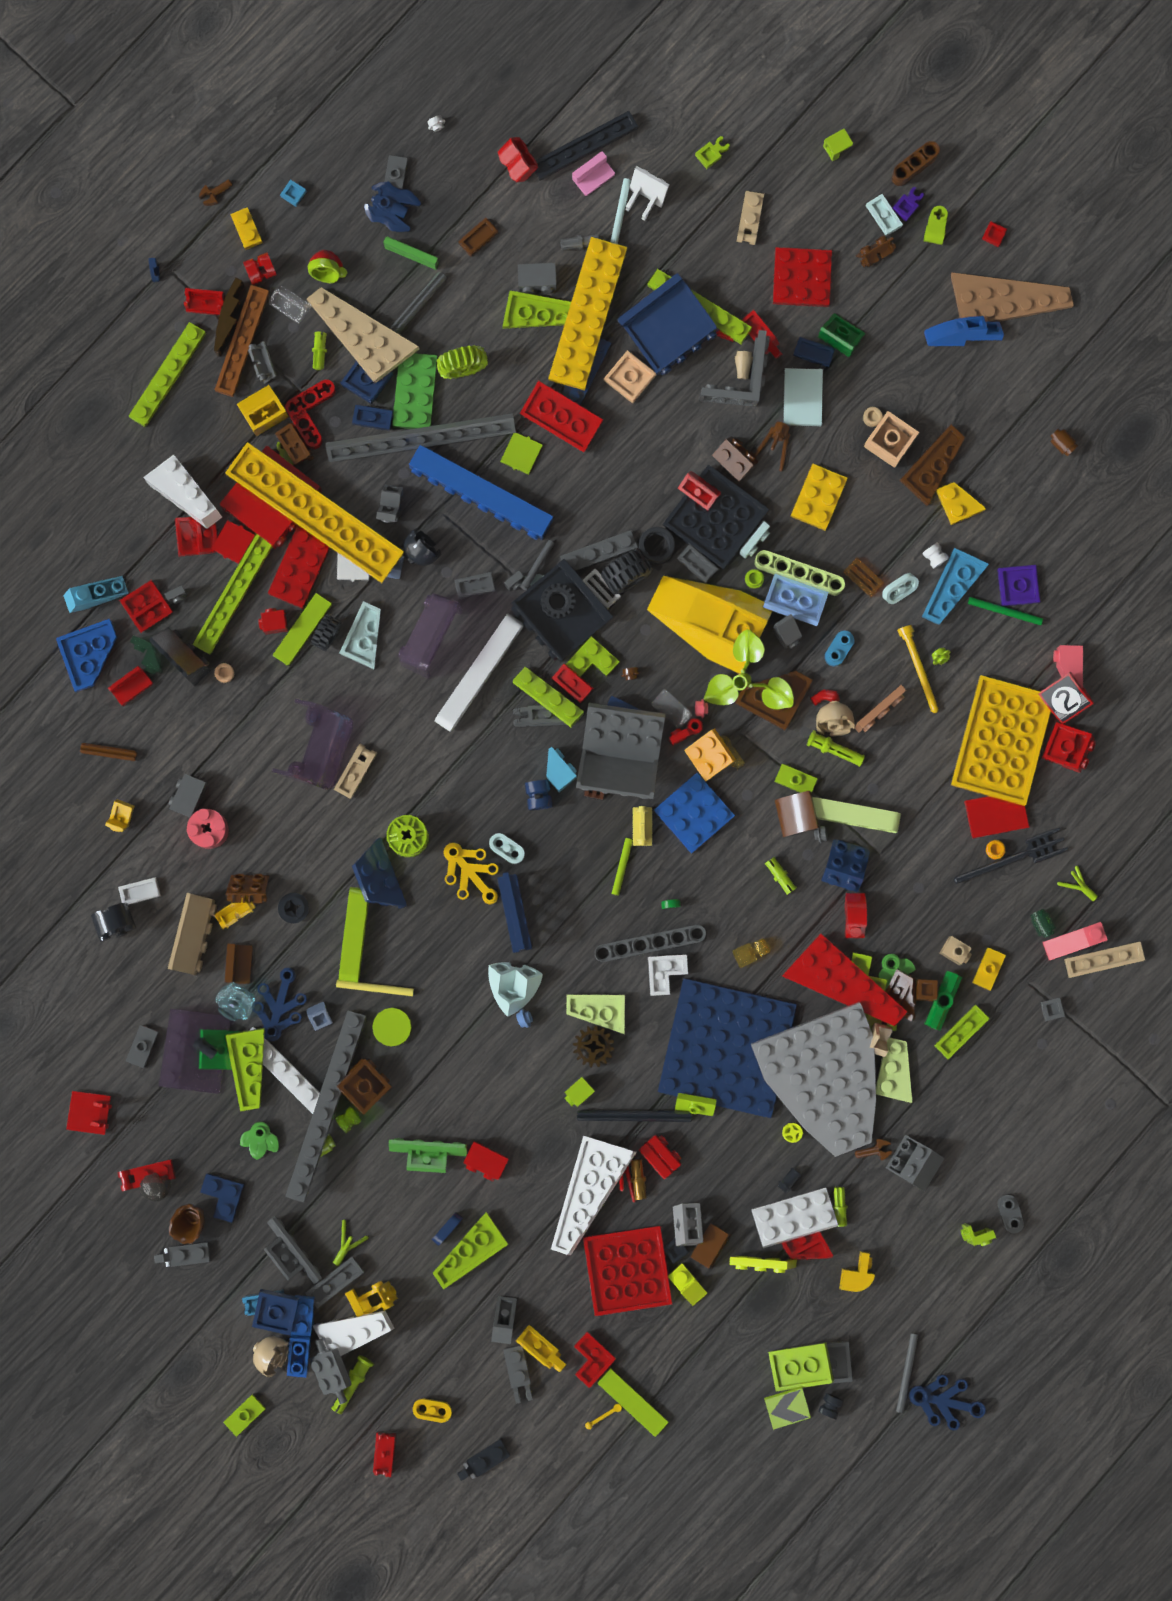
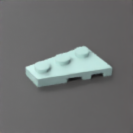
[339,601,381,670]

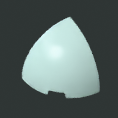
[488,962,543,1016]

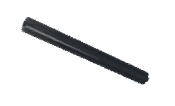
[577,1110,692,1122]

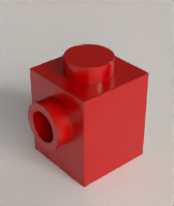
[258,608,288,635]

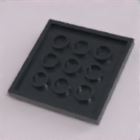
[663,465,769,570]

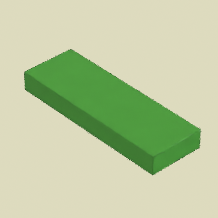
[383,236,439,270]

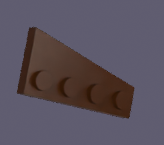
[900,424,965,506]

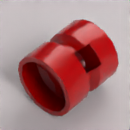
[243,252,277,285]

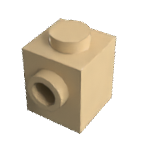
[939,936,972,965]

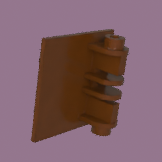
[226,874,269,903]

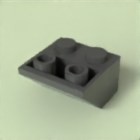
[886,1135,945,1192]

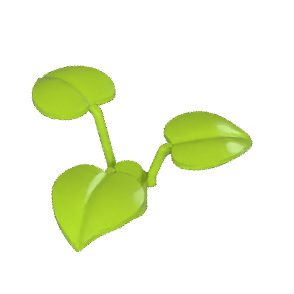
[704,629,794,709]

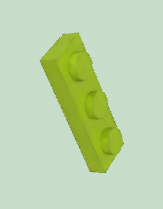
[934,1005,989,1059]

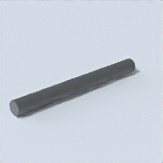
[896,1333,918,1413]

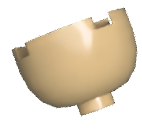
[816,701,855,736]
[253,1336,290,1377]

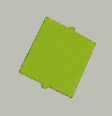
[500,433,542,475]

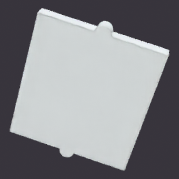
[337,553,369,582]

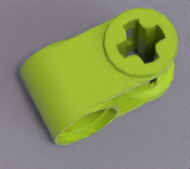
[923,206,948,245]

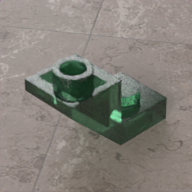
[130,635,163,675]

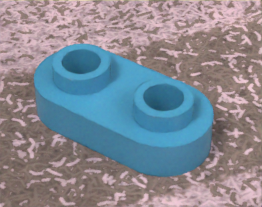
[825,631,854,667]

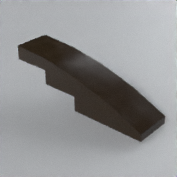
[214,277,245,357]

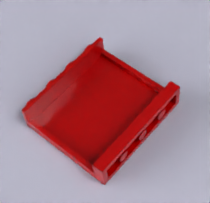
[219,446,322,549]

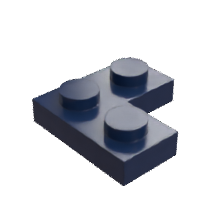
[200,1174,244,1222]

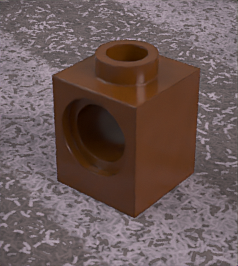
[915,979,938,1002]

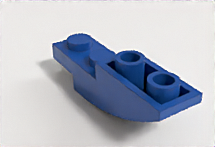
[924,316,1004,346]
[287,1295,315,1378]

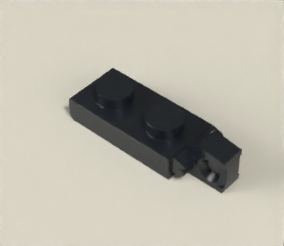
[457,1439,511,1481]

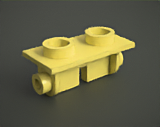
[633,806,652,846]

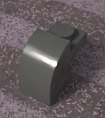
[376,484,403,523]

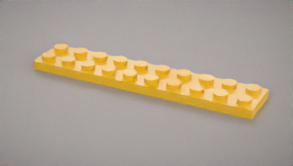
[225,442,404,583]

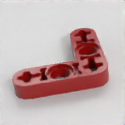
[285,380,335,449]

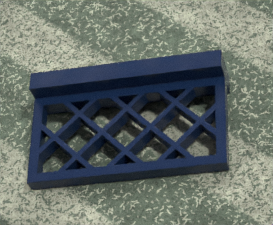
[497,872,532,953]

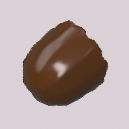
[169,1203,206,1244]

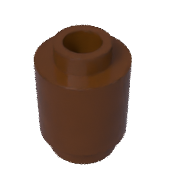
[1050,428,1078,456]

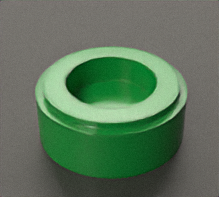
[661,899,681,909]

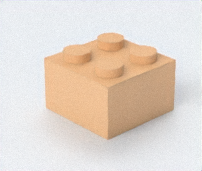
[864,411,919,468]

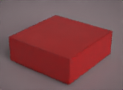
[982,221,1007,247]

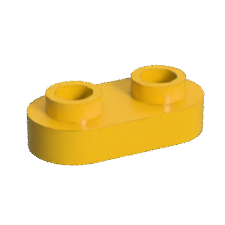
[413,1398,452,1423]

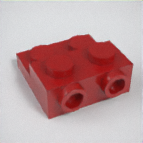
[1042,722,1096,773]

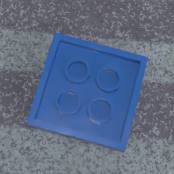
[654,773,735,854]

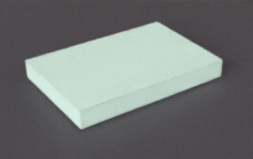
[783,368,823,426]

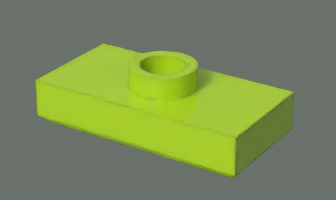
[774,764,817,793]
[675,1093,716,1116]
[223,1394,266,1437]

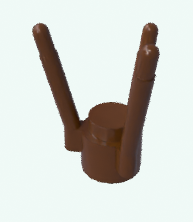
[754,422,790,472]

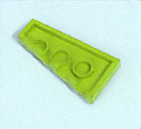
[226,1028,265,1111]

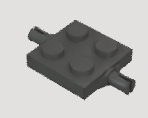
[309,1338,352,1404]

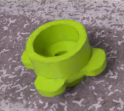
[932,648,950,665]

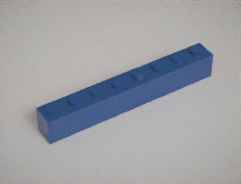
[409,445,553,540]

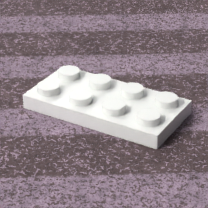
[752,1188,838,1248]

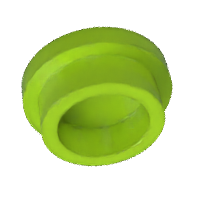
[745,569,764,589]

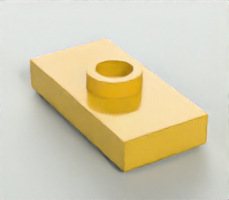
[972,948,1006,991]

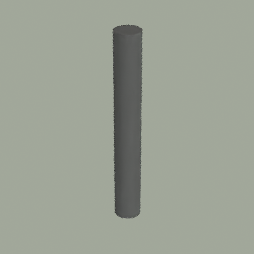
[520,540,555,590]

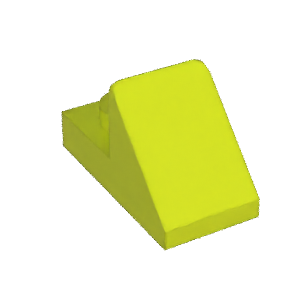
[668,1263,707,1306]

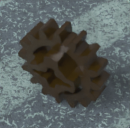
[573,1026,614,1068]

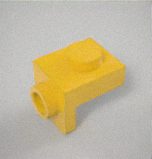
[105,799,135,832]

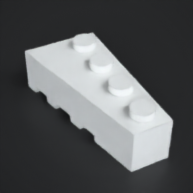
[143,455,222,529]

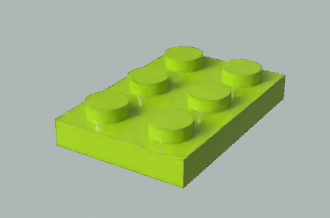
[768,1343,834,1391]

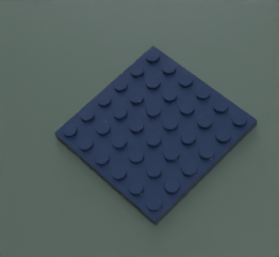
[657,978,796,1118]

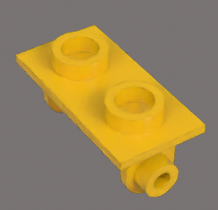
[214,895,256,929]

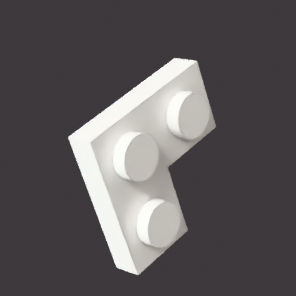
[648,955,688,996]

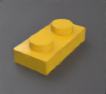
[230,207,262,250]

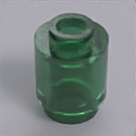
[1030,909,1056,939]

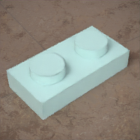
[866,194,903,236]
[739,522,770,559]

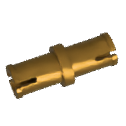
[630,1159,647,1200]

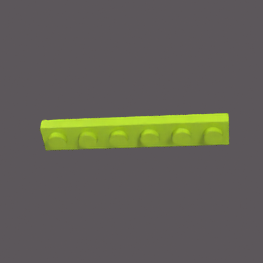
[647,269,752,345]
[129,322,206,428]

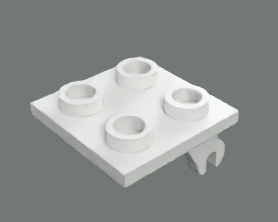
[625,166,669,221]

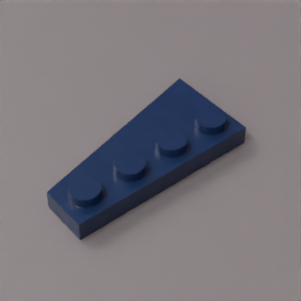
[563,338,611,406]

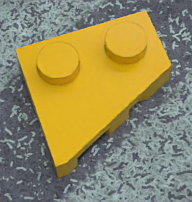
[936,482,985,525]

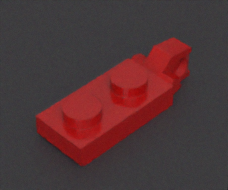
[741,310,783,359]

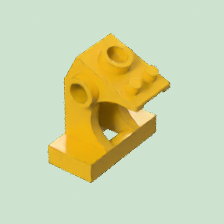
[345,1280,398,1317]

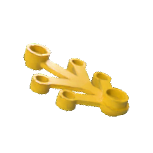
[444,843,498,905]

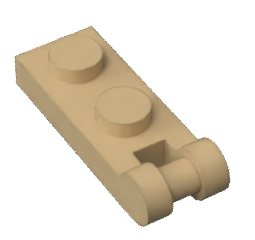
[737,191,764,245]
[334,743,377,799]

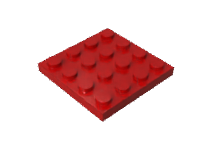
[583,1226,672,1316]

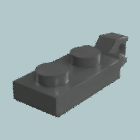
[154,1242,211,1267]

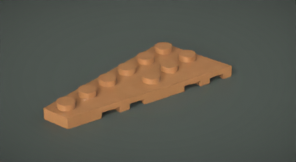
[951,273,1074,322]

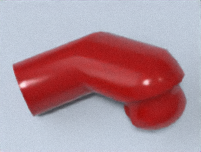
[810,689,840,706]

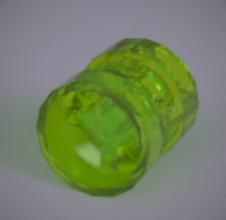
[335,1106,362,1133]

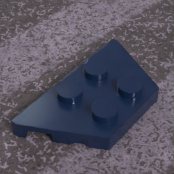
[352,837,407,909]

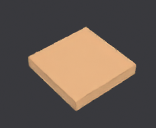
[604,350,657,403]

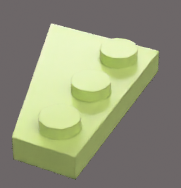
[567,995,625,1034]
[876,1038,912,1103]

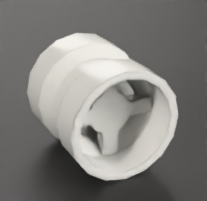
[923,542,949,569]

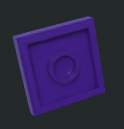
[997,565,1040,606]

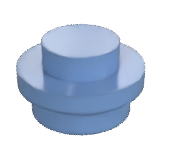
[516,1009,533,1028]

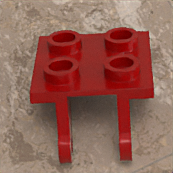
[66,1091,112,1135]

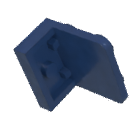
[821,839,870,892]

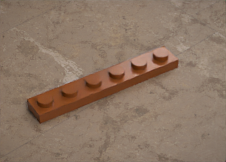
[215,285,270,397]

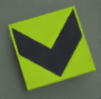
[764,1386,811,1430]

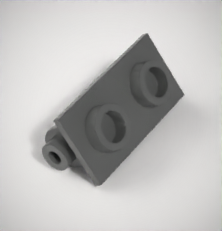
[248,341,276,384]

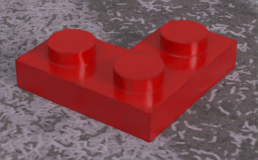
[574,1331,616,1388]

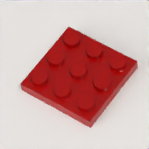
[773,247,832,307]

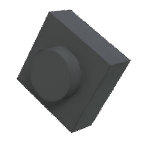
[504,571,524,592]
[165,586,188,604]
[1040,998,1065,1021]

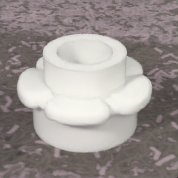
[427,115,445,132]

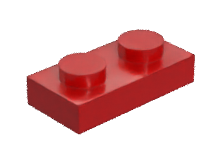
[552,663,594,703]

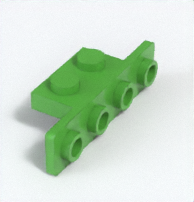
[389,1138,467,1173]

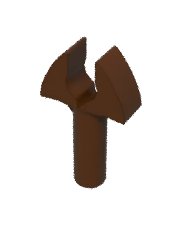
[199,179,232,206]
[855,1139,892,1161]

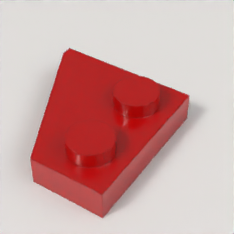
[781,1232,833,1260]

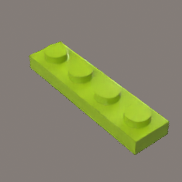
[513,667,584,728]

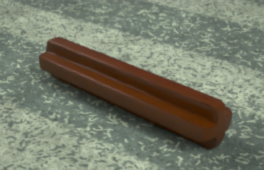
[80,743,137,761]

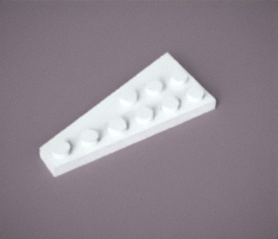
[551,1136,636,1255]

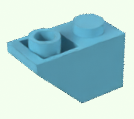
[547,747,577,792]

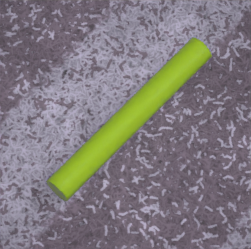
[611,838,633,896]

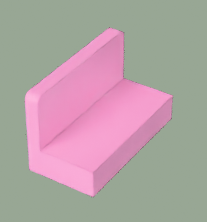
[572,151,615,196]

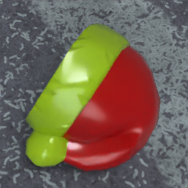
[307,250,347,283]

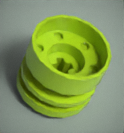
[387,815,429,858]

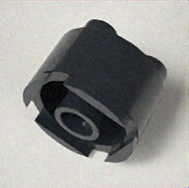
[91,903,136,942]

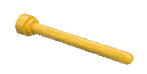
[897,625,939,713]

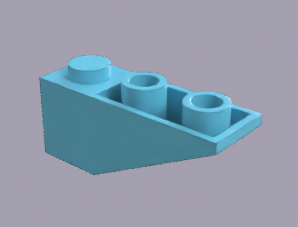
[63,576,128,613]

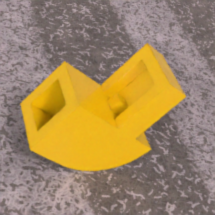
[839,1251,875,1292]

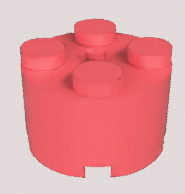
[187,809,229,849]

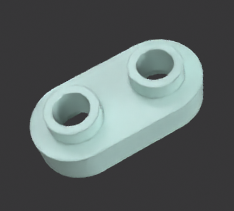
[882,573,919,604]
[489,833,524,864]

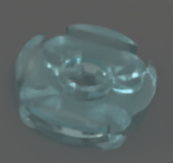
[215,982,255,1021]

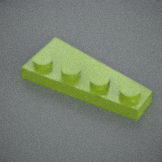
[502,291,571,329]
[433,1212,508,1289]

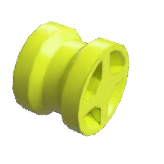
[782,1123,803,1143]

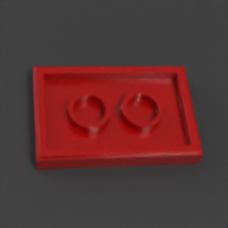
[964,796,1029,839]

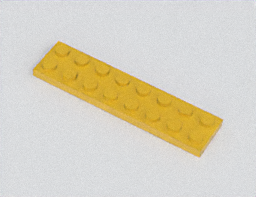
[548,237,627,391]

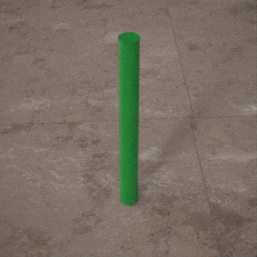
[968,597,1043,626]

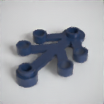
[252,968,307,1041]
[909,1374,986,1431]

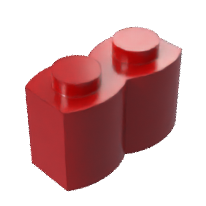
[498,137,538,182]

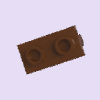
[855,235,896,267]

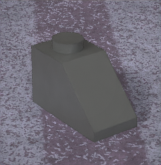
[772,614,802,649]
[491,1296,517,1344]

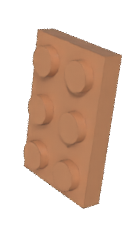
[855,685,906,733]

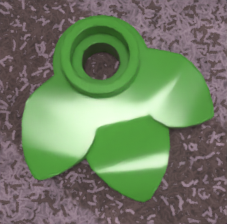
[879,954,916,989]
[240,1122,279,1160]

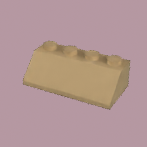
[168,893,217,975]

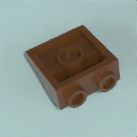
[336,1059,391,1114]

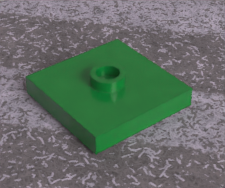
[199,1030,240,1070]

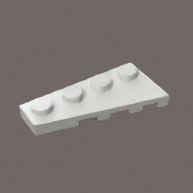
[313,1311,394,1356]

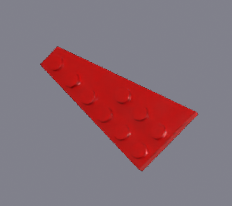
[782,934,907,1026]

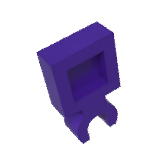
[892,187,924,221]

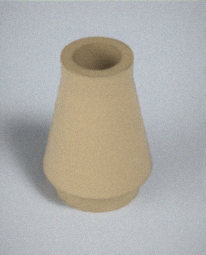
[735,351,753,379]

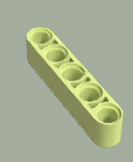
[755,550,845,596]
[812,797,901,833]

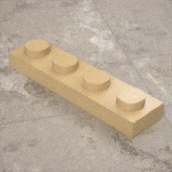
[1064,942,1145,978]

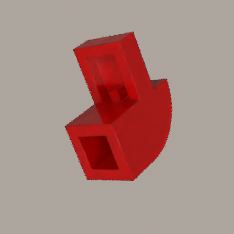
[845,893,867,938]

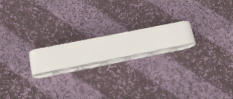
[435,613,524,732]

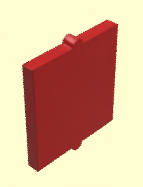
[211,520,255,564]

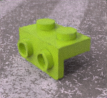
[960,1223,996,1246]

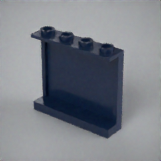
[617,273,719,376]

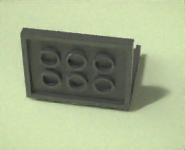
[699,330,770,407]
[576,703,665,799]

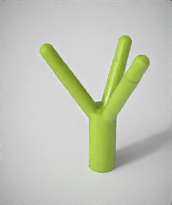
[1057,866,1098,901]
[333,1220,368,1266]

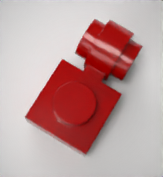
[669,719,703,746]

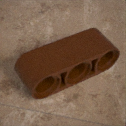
[891,141,940,186]

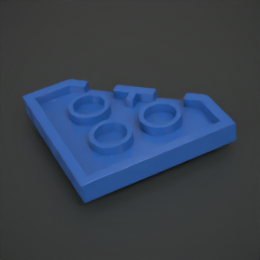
[56,619,117,692]

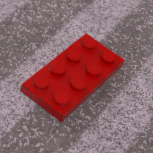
[520,381,604,453]
[268,525,330,609]

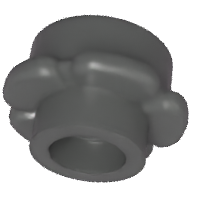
[814,825,828,843]

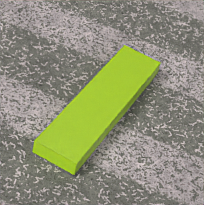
[273,593,332,667]
[597,1368,668,1437]

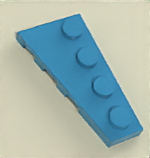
[922,548,989,625]

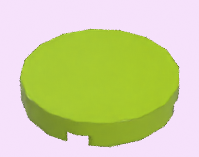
[373,1008,412,1047]

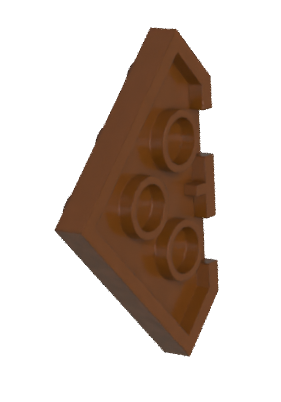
[735,671,812,731]

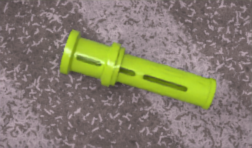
[806,730,865,767]
[331,1355,374,1415]

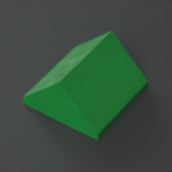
[818,313,865,357]

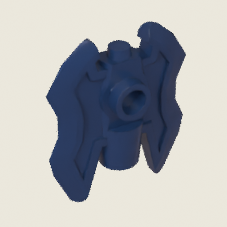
[364,181,421,232]

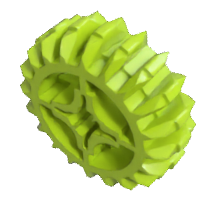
[437,345,488,379]

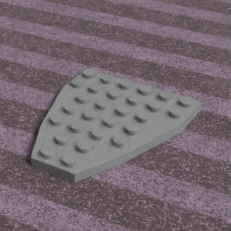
[751,1002,876,1157]

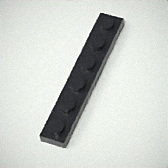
[535,111,638,181]

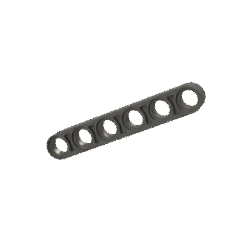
[595,925,706,962]

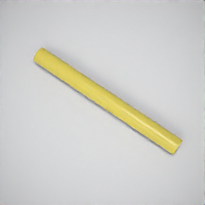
[336,980,414,996]

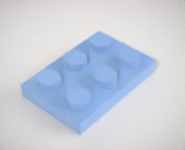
[763,574,829,626]

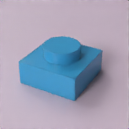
[280,179,307,207]

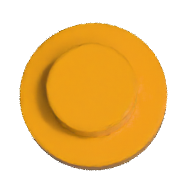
[986,840,1005,859]

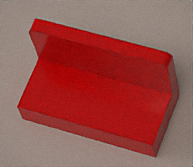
[108,666,153,706]

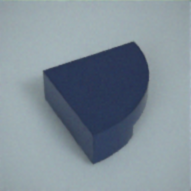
[148,258,160,282]

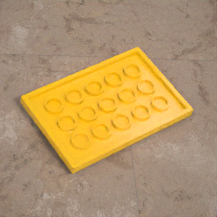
[951,675,1050,806]

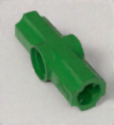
[925,971,962,1031]

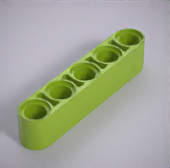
[339,887,369,983]

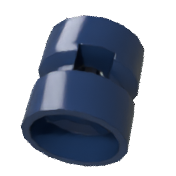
[525,780,553,811]

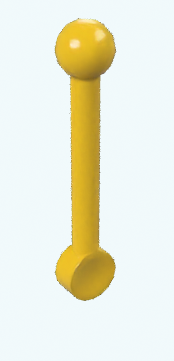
[585,1404,622,1429]

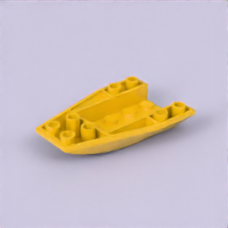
[647,575,772,674]

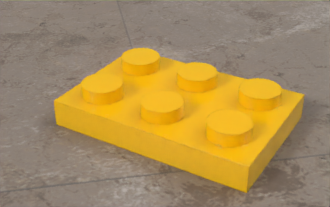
[790,464,847,531]

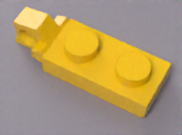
[516,1325,566,1372]

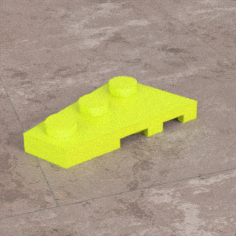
[730,1256,797,1273]

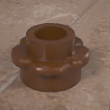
[621,667,640,680]

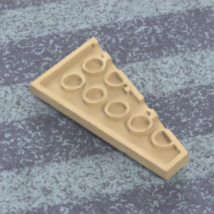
[307,287,419,383]

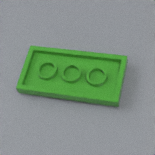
[392,353,438,429]

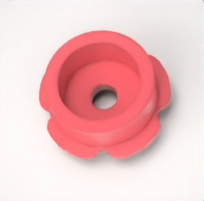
[695,699,708,718]

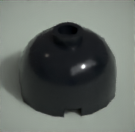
[404,528,442,566]

